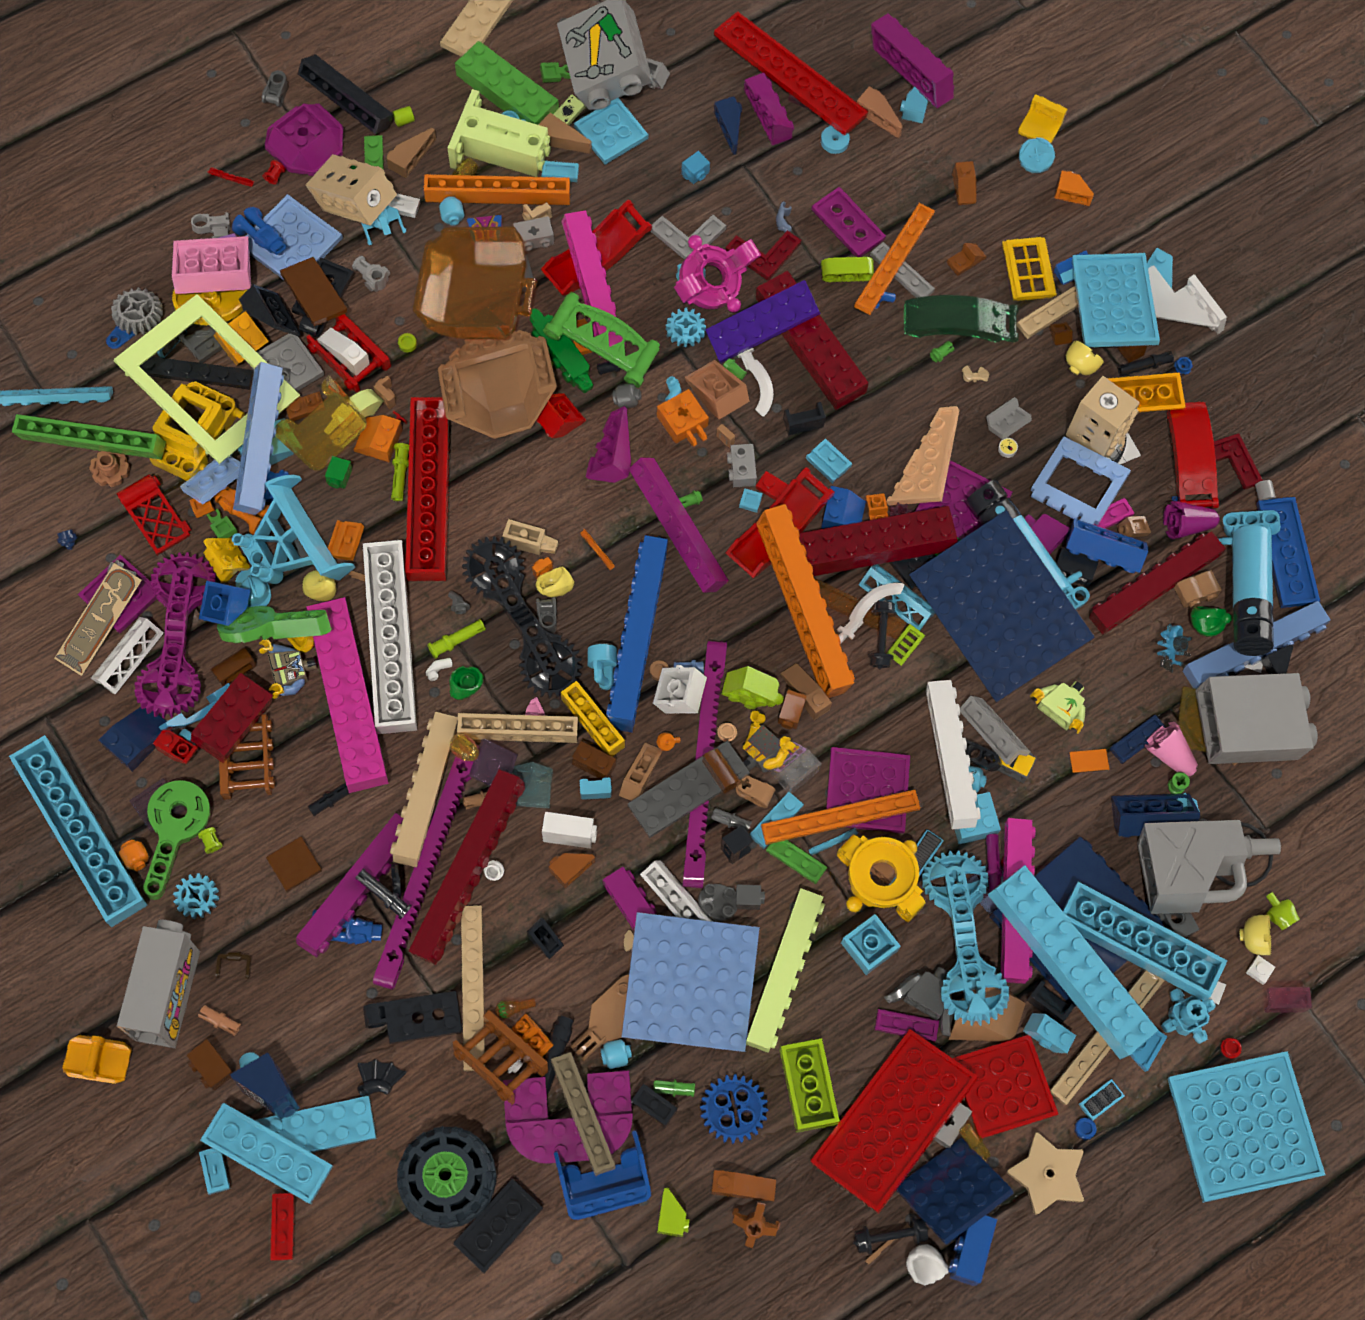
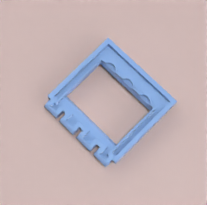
[1031,437,1131,525]

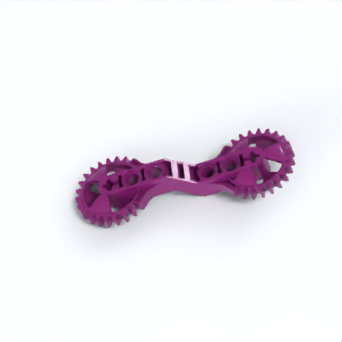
[134,552,215,718]

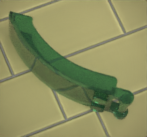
[904,295,1019,342]

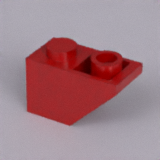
[153,730,198,765]

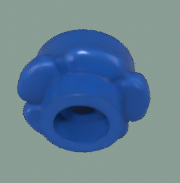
[1174,357,1192,375]

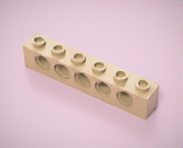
[457,713,578,743]

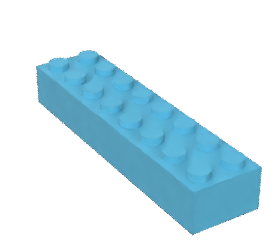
[1062,882,1227,1001]

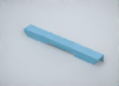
[809,828,859,856]

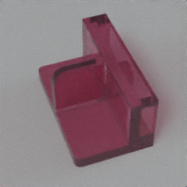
[1264,987,1312,1013]

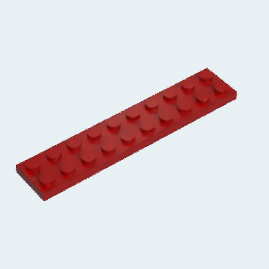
[714,11,868,136]

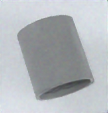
[1255,480,1276,501]

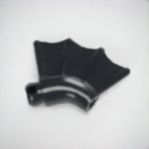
[357,1059,407,1096]

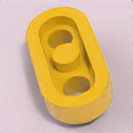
[287,636,314,653]

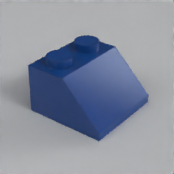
[821,486,866,529]
[199,581,250,626]

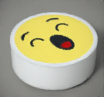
[998,438,1018,458]

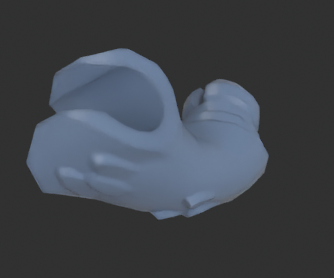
[776,202,792,233]

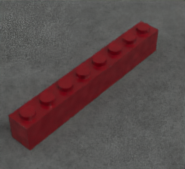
[1089,531,1226,635]

